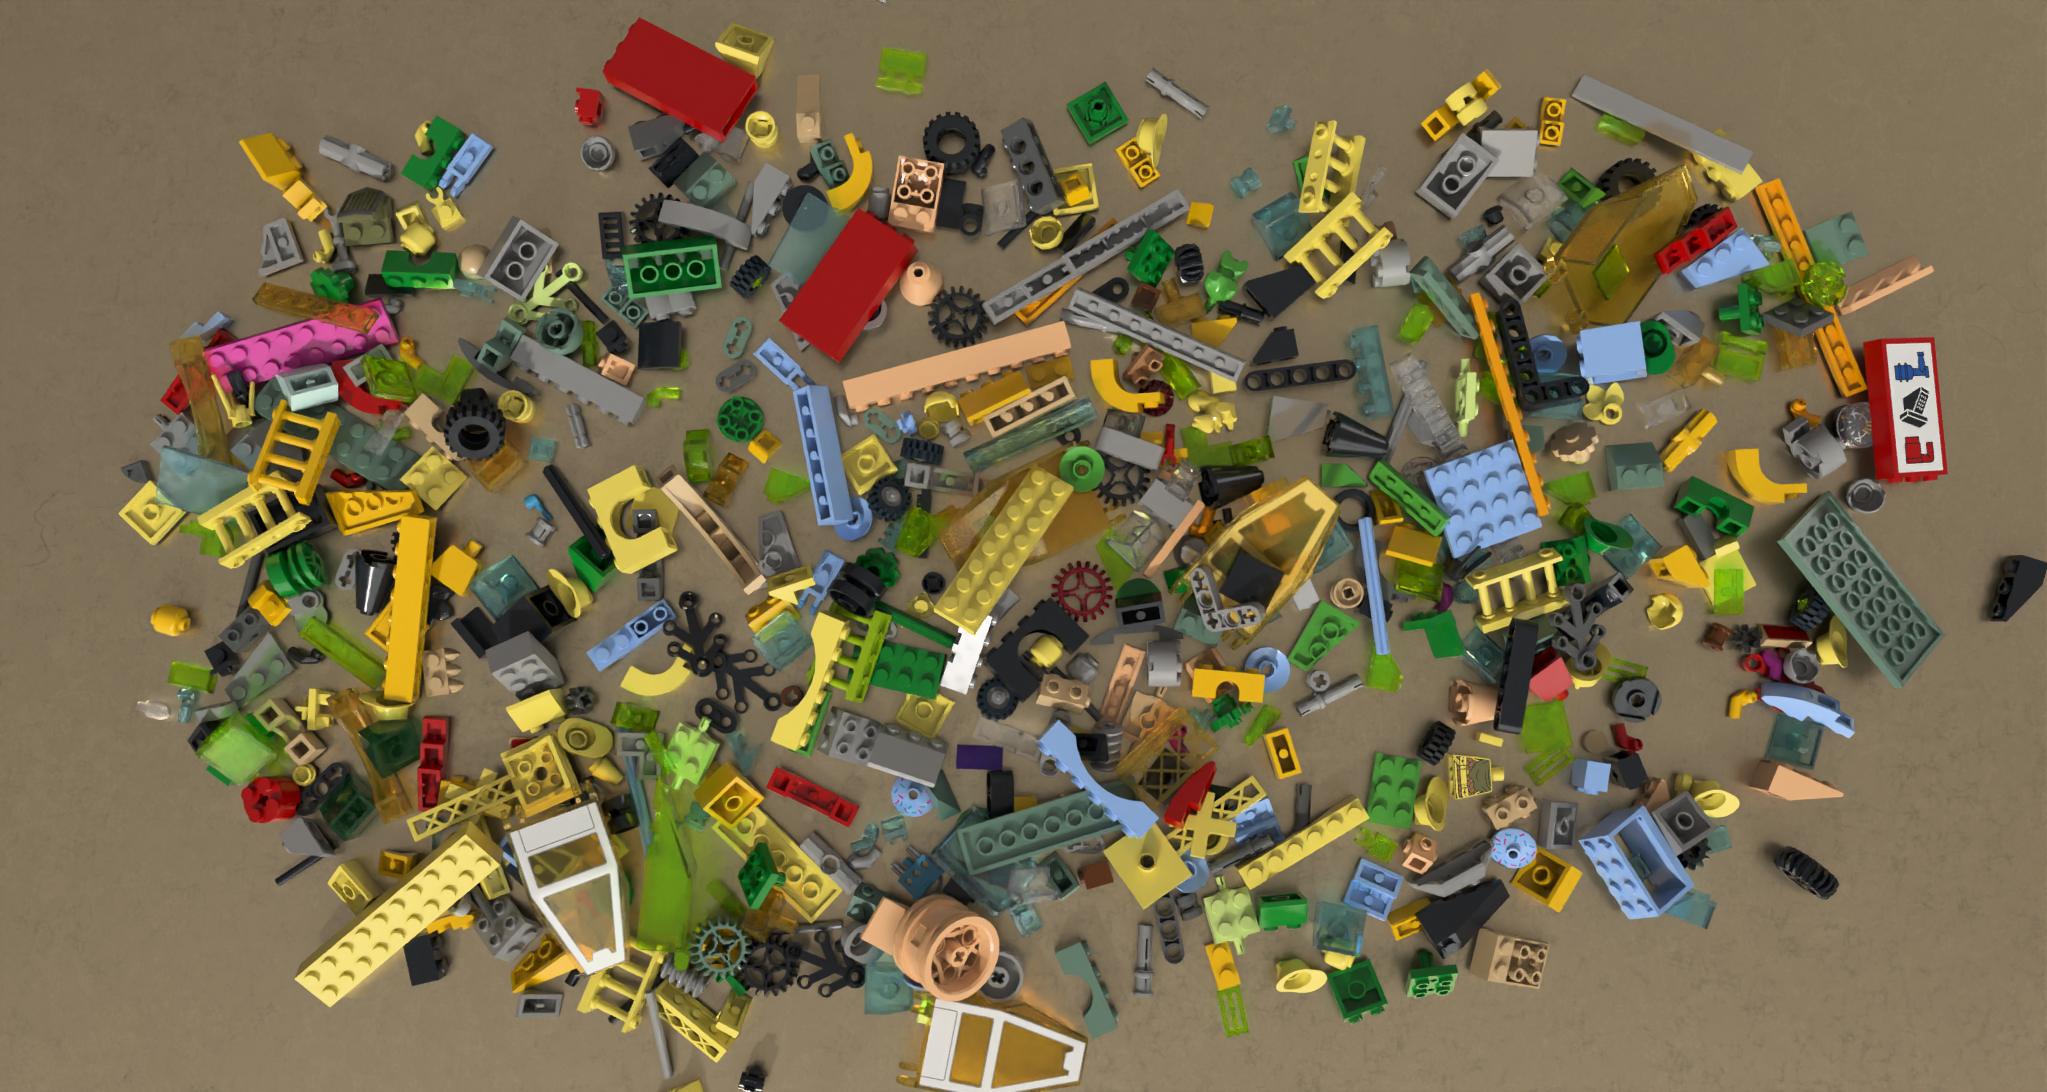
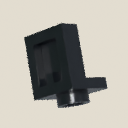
[595,319,632,355]
[204,641,241,677]

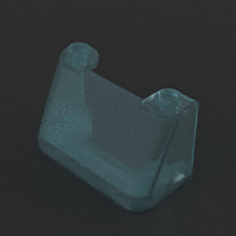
[930,806,1040,918]

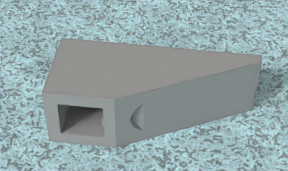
[751,162,793,239]

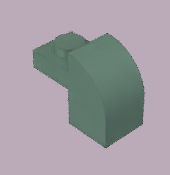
[476,317,526,373]

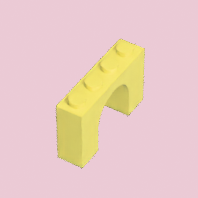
[587,465,678,574]

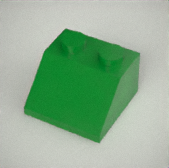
[1255,892,1308,931]

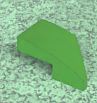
[1322,463,1368,487]

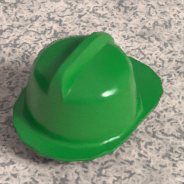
[1640,320,1675,375]
[1581,517,1634,554]

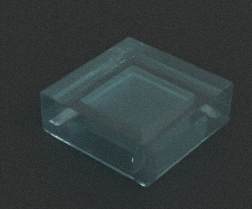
[1705,825,1732,854]

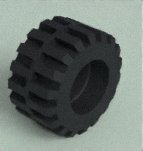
[923,112,981,175]
[1596,158,1662,221]
[444,397,506,461]

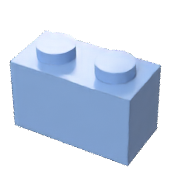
[1570,757,1611,795]

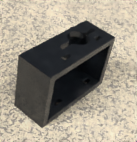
[248,484,338,555]

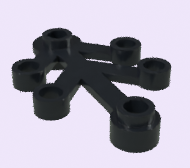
[662,591,727,677]
[713,649,783,714]
[783,930,867,998]

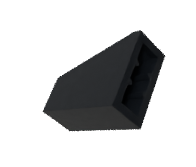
[1242,265,1316,322]

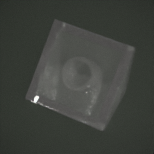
[1105,510,1167,572]

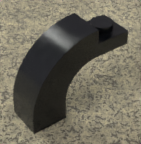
[1556,572,1634,642]

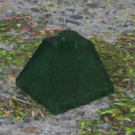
[358,719,420,779]

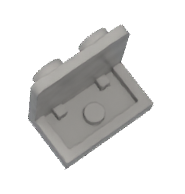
[817,706,881,766]
[474,894,542,962]

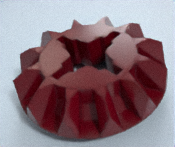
[1138,379,1174,416]

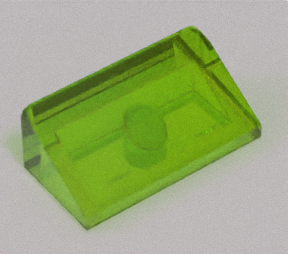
[1714,569,1744,615]

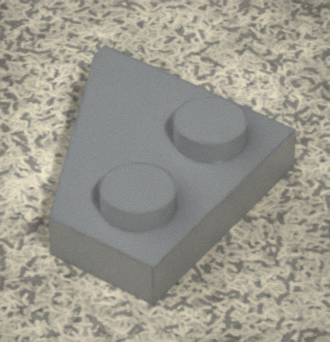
[258,217,304,277]

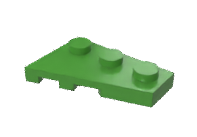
[1287,600,1361,671]

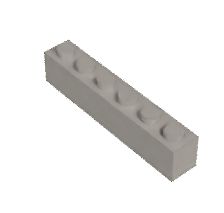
[510,335,649,426]

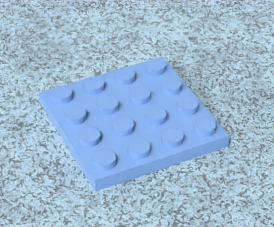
[1423,439,1542,558]

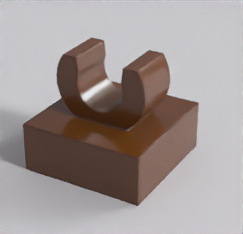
[1131,282,1161,313]

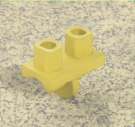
[295,688,335,730]

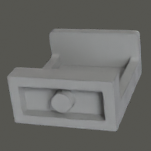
[1475,126,1540,177]

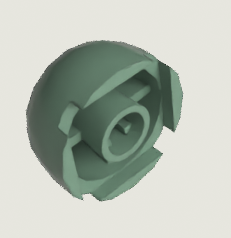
[535,307,584,355]

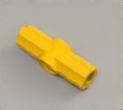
[1659,408,1718,472]

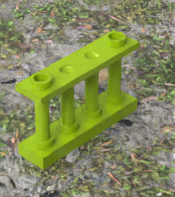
[806,601,892,703]

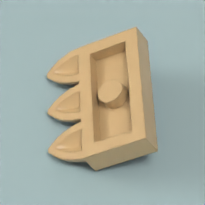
[422,648,464,697]

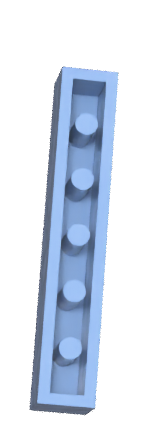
[793,385,854,526]

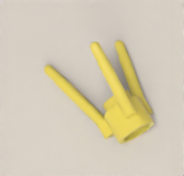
[211,374,256,428]

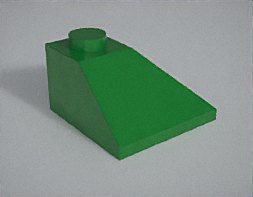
[568,524,618,592]

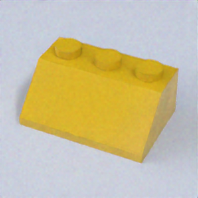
[957,369,1031,427]

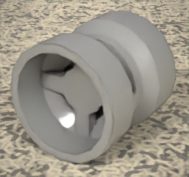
[940,416,972,448]

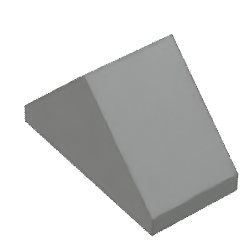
[515,987,563,1018]

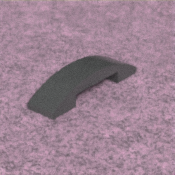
[458,338,541,396]
[632,509,664,601]
[1090,624,1183,646]

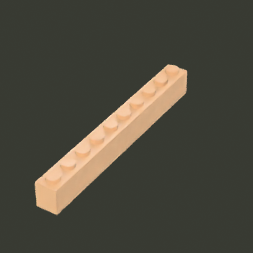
[842,321,1071,412]

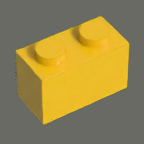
[1262,726,1302,779]

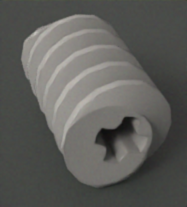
[1090,721,1124,772]
[661,950,712,998]

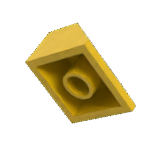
[239,133,305,190]
[1386,521,1443,567]
[693,761,764,830]
[1511,845,1583,913]

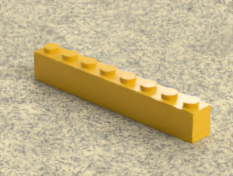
[382,514,437,703]

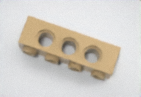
[983,376,1078,439]

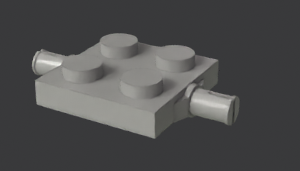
[150,412,217,477]

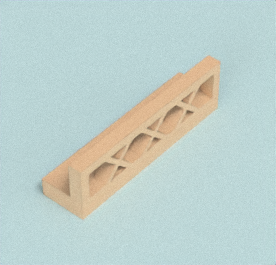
[1830,255,1934,316]

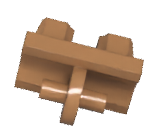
[1122,344,1166,389]

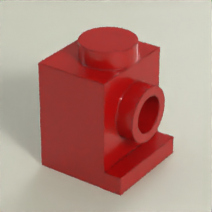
[575,87,604,125]

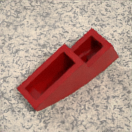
[1164,761,1217,829]

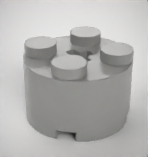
[1369,238,1411,288]
[1790,424,1847,480]
[1147,640,1182,687]

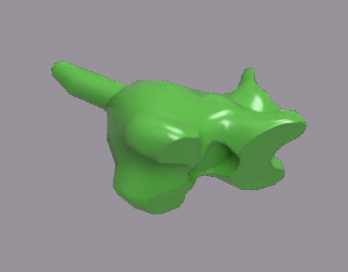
[1203,250,1249,315]

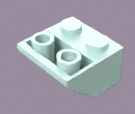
[276,363,338,412]

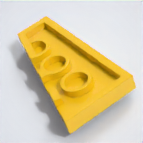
[325,490,424,536]

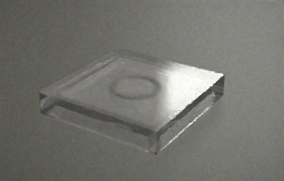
[981,180,1027,235]

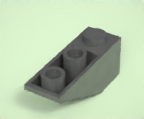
[628,114,687,160]

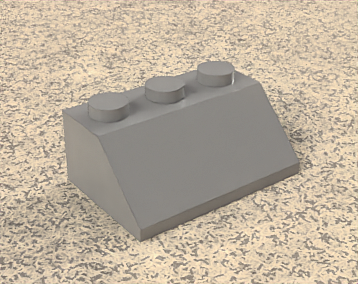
[476,216,559,302]
[867,723,949,788]

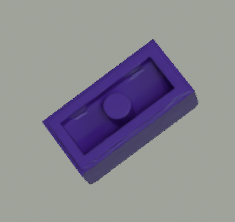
[956,744,1003,770]

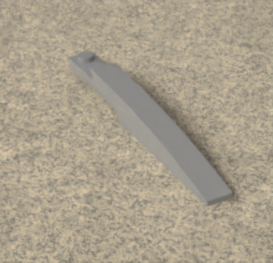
[982,189,1190,325]

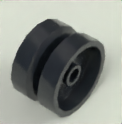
[826,562,887,618]

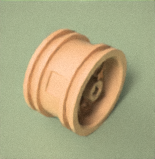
[892,894,999,1002]

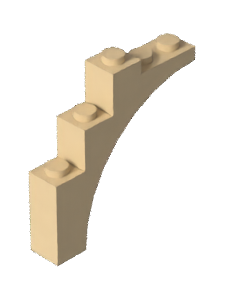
[655,464,766,595]

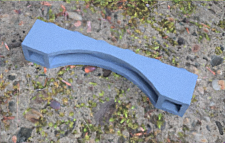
[1036,720,1159,839]

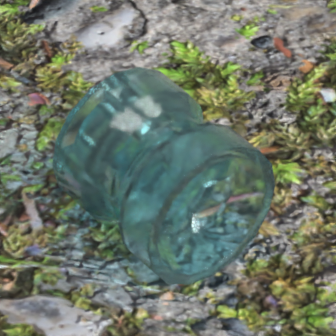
[1230,167,1262,199]
[1452,581,1479,604]
[682,801,711,832]

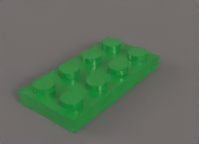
[847,635,947,700]

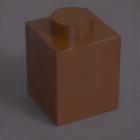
[1077,857,1114,890]

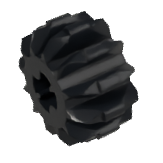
[1174,243,1204,283]
[1677,838,1712,870]

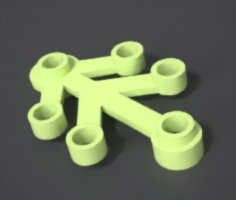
[508,262,583,325]

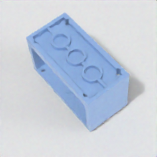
[1576,321,1647,385]
[1578,805,1694,920]

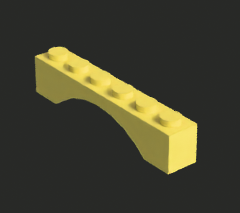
[771,610,851,751]
[1234,794,1369,890]

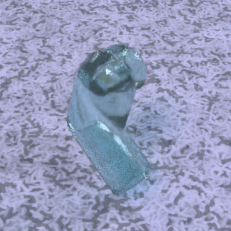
[177,688,195,724]
[850,824,879,854]

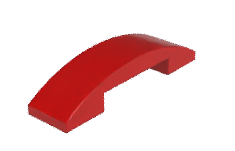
[766,766,859,828]

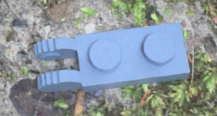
[439,133,494,197]
[753,337,815,390]
[796,549,846,615]

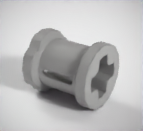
[525,517,556,547]
[1306,670,1330,691]

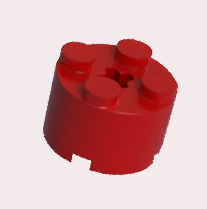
[241,775,301,823]

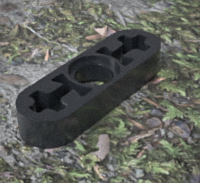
[295,762,351,816]

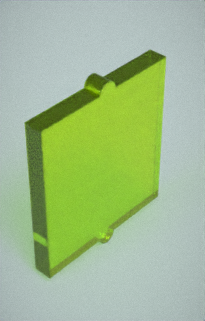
[1592,244,1629,301]

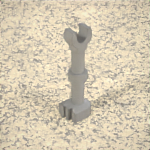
[324,206,356,274]

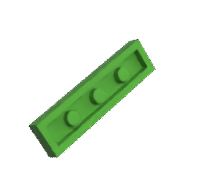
[1368,459,1451,537]

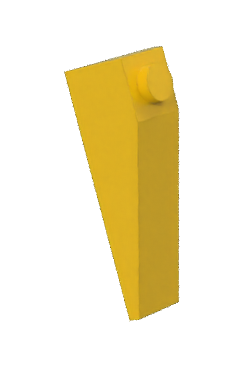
[511,906,601,993]

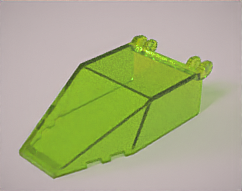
[636,773,697,972]

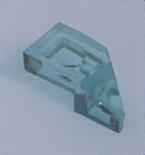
[605,258,628,295]

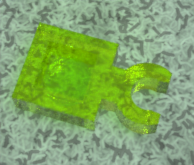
[1354,828,1399,864]

